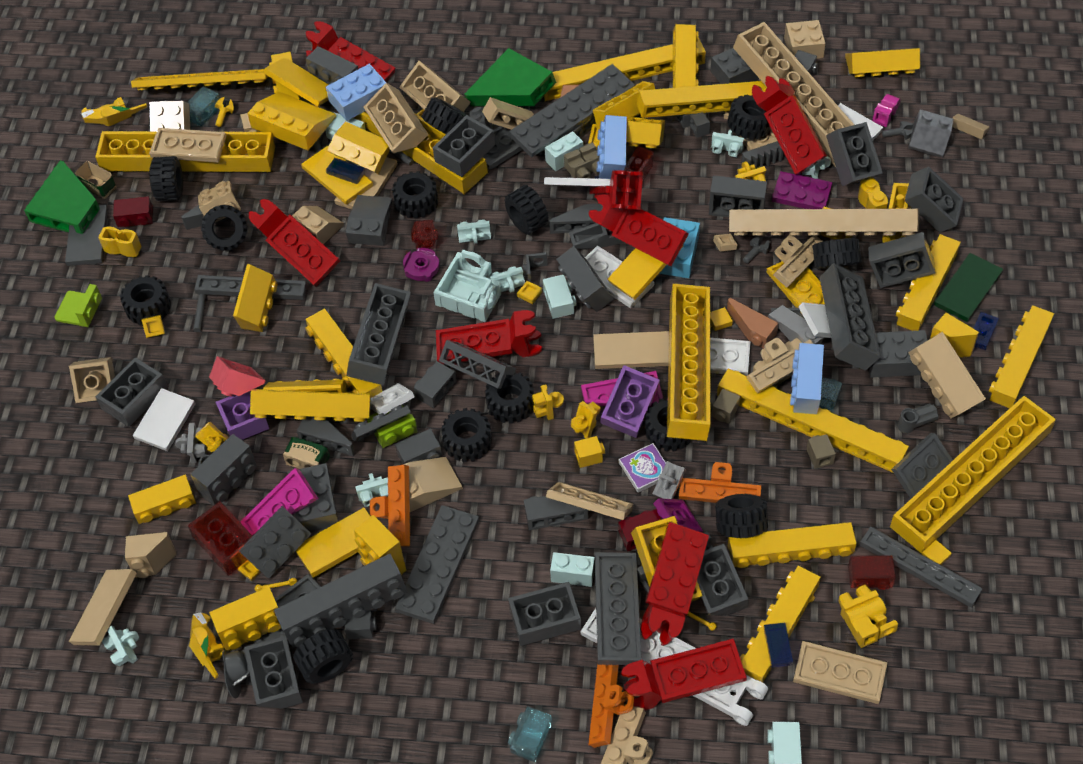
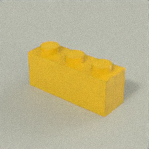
[128,474,196,524]

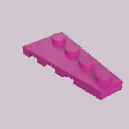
[581,371,663,407]
[240,468,319,537]

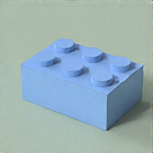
[326,64,386,121]
[596,115,627,179]
[790,343,824,414]

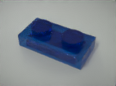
[973,312,999,350]

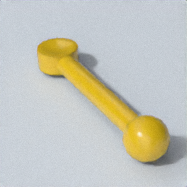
[254,578,297,592]
[687,611,716,631]

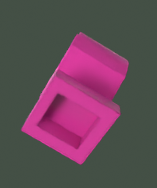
[872,94,901,127]

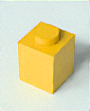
[574,436,605,468]

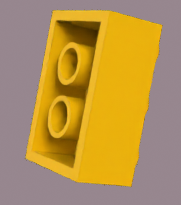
[626,117,665,148]
[354,515,406,575]
[209,587,281,650]

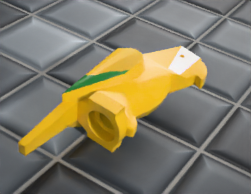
[81,97,147,127]
[189,613,224,679]

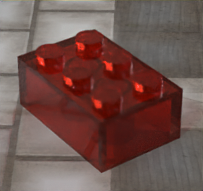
[187,501,252,576]

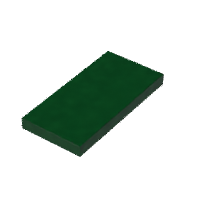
[934,253,1003,322]

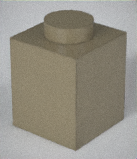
[712,389,740,424]
[806,434,835,469]

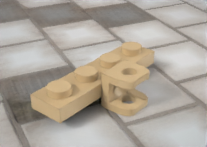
[773,235,823,288]
[746,338,813,393]
[601,704,653,764]

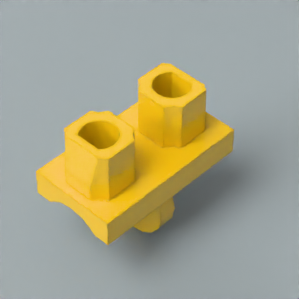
[735,161,766,181]
[532,384,564,420]
[571,401,601,438]
[195,422,229,452]

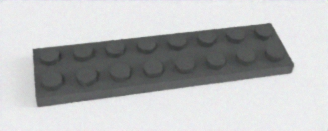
[509,64,635,158]

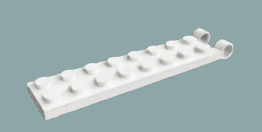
[581,608,768,726]

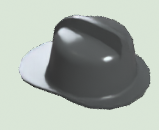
[222,649,250,698]

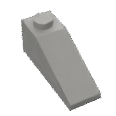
[768,305,824,344]

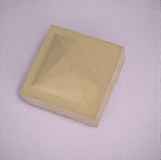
[713,234,737,251]

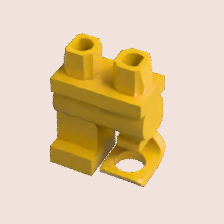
[838,585,898,648]

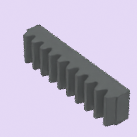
[741,141,787,169]

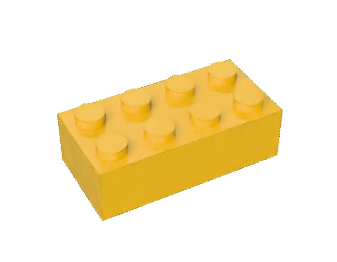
[631,516,702,602]

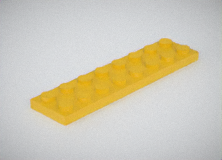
[131,69,269,90]

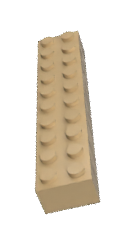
[733,22,854,167]
[729,209,919,235]

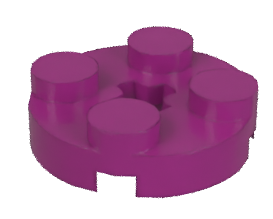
[403,248,440,282]

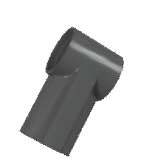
[897,403,938,433]

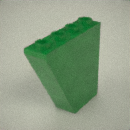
[464,48,556,106]
[24,160,100,234]

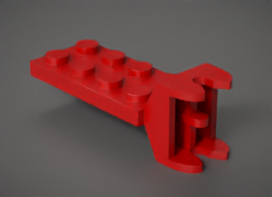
[306,21,395,82]
[752,76,827,175]
[589,170,644,210]
[589,194,689,266]
[249,199,340,287]
[436,310,543,364]
[640,522,709,646]
[621,638,747,710]

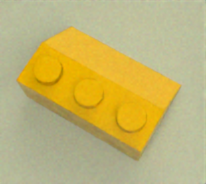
[327,121,390,175]
[233,264,277,332]

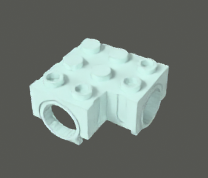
[433,250,501,322]

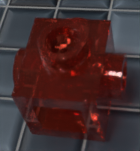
[411,219,438,249]

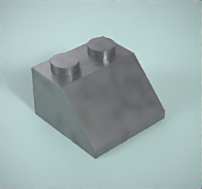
[908,109,954,158]

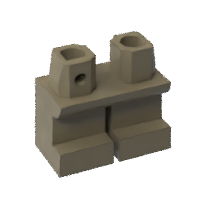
[564,142,599,178]

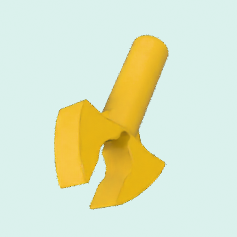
[215,97,234,127]

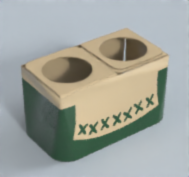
[75,161,116,199]
[283,437,330,469]

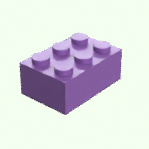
[600,365,660,438]

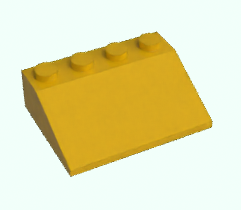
[247,92,336,151]

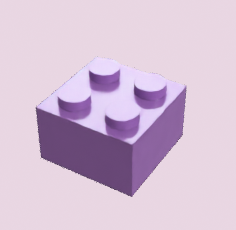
[216,391,269,440]

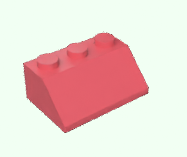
[209,356,265,397]

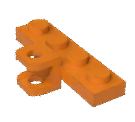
[679,462,761,503]
[370,465,410,547]
[588,664,634,748]

